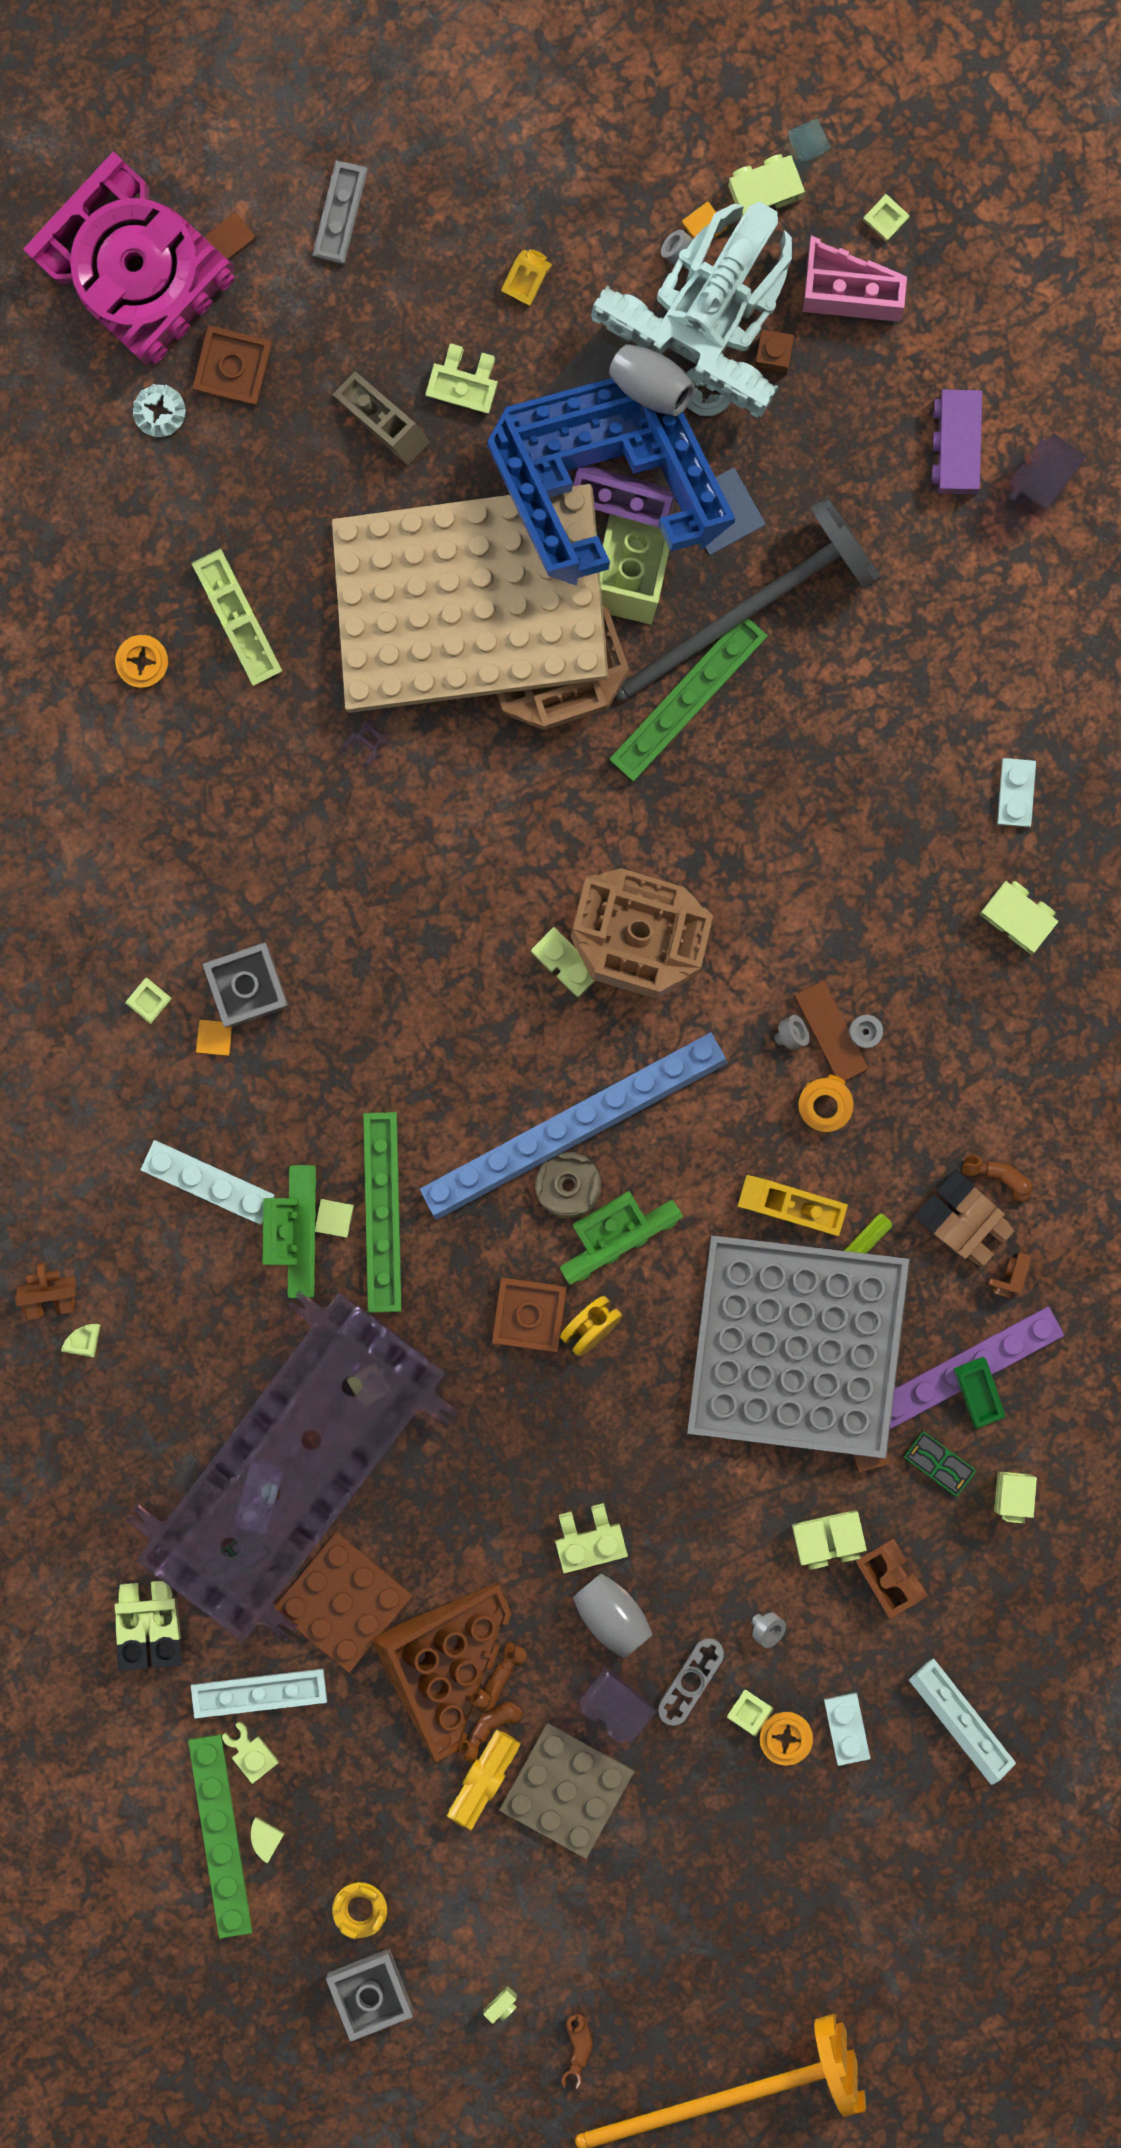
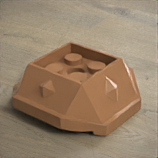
[497,606,630,730]
[570,868,713,999]

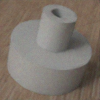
[661,230,693,265]
[774,1015,810,1051]
[848,1015,883,1049]
[751,1613,786,1648]

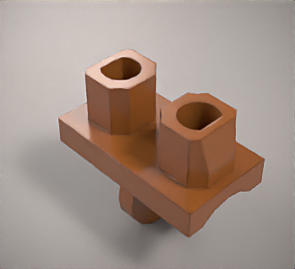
[15,1263,77,1320]

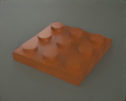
[273,1532,413,1673]

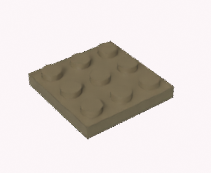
[499,1721,635,1859]

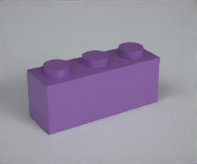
[932,389,982,494]
[573,465,675,528]

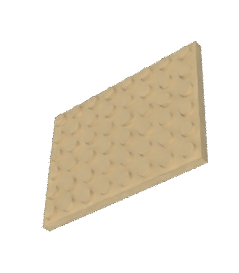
[332,484,609,713]

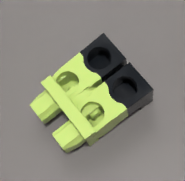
[115,1580,185,1671]

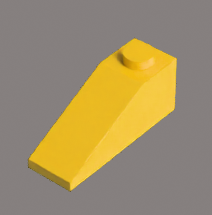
[737,1175,848,1236]

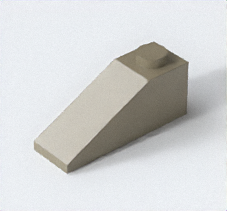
[332,371,430,466]

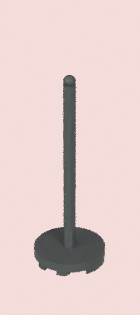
[615,496,881,701]

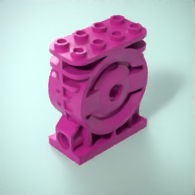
[23,151,236,365]

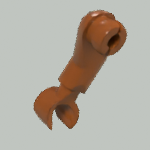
[961,1155,1033,1202]
[471,1642,527,1711]
[458,1701,522,1764]
[562,2014,593,2089]

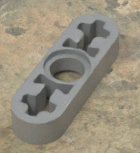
[658,1638,724,1726]

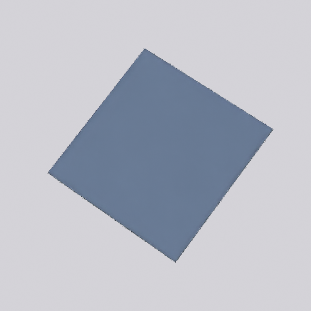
[705,467,766,555]

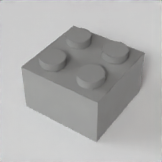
[203,942,289,1028]
[326,1948,414,2042]

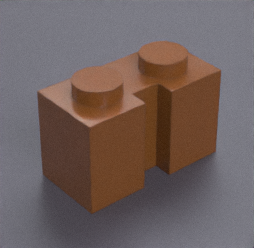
[856,1538,928,1619]

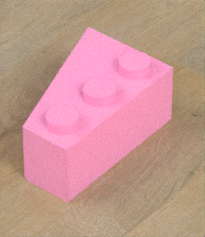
[802,236,907,322]

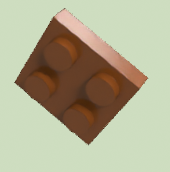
[192,325,273,407]
[492,1277,567,1352]

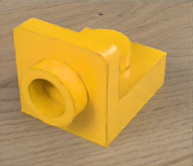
[501,249,552,306]

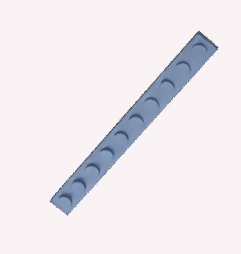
[420,1032,728,1220]

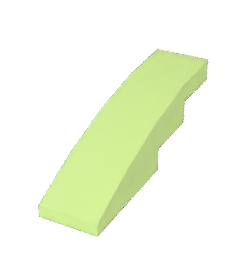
[192,549,282,686]

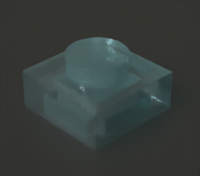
[787,118,831,164]

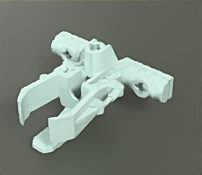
[591,202,792,418]

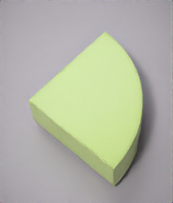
[61,1324,101,1357]
[251,1817,284,1864]

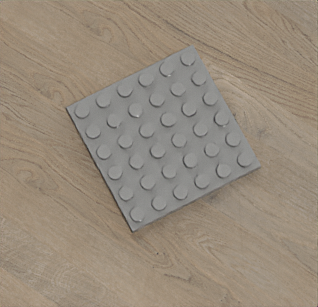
[687,1235,910,1458]

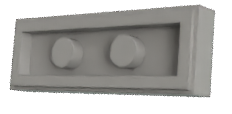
[312,160,368,265]

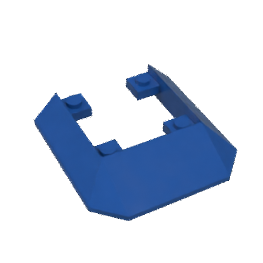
[487,378,735,586]

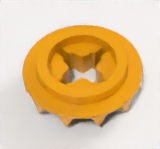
[115,635,168,688]
[760,1712,813,1766]

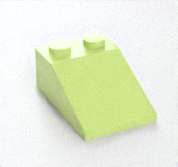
[600,514,670,625]

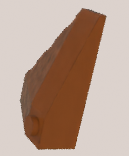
[371,1583,511,1762]

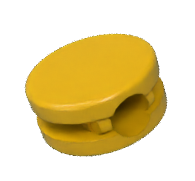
[560,1296,623,1357]

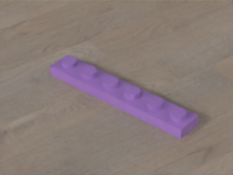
[890,1306,1064,1429]

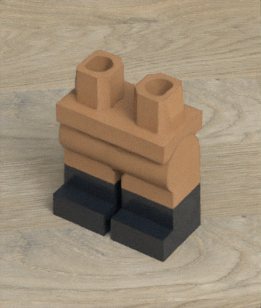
[913,1169,1014,1267]

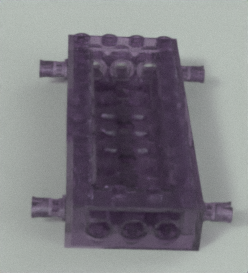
[125,1290,459,1642]

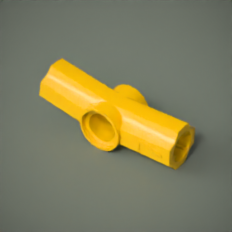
[446,1729,521,1831]

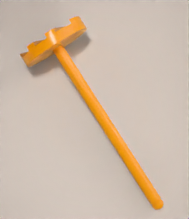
[575,2013,866,2148]

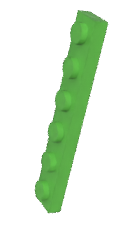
[609,618,768,782]
[363,1112,402,1312]
[188,1734,253,1939]

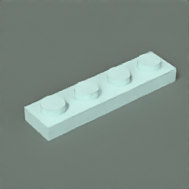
[141,1140,275,1225]
[909,1658,1016,1785]
[191,1668,327,1718]

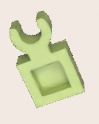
[222,1721,279,1784]

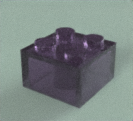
[1008,433,1086,520]
[579,1665,657,1744]

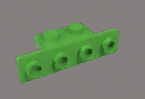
[263,1165,316,1298]
[560,1191,683,1284]

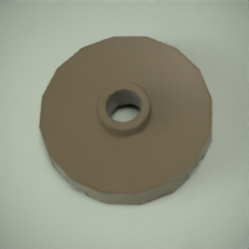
[535,1152,601,1218]

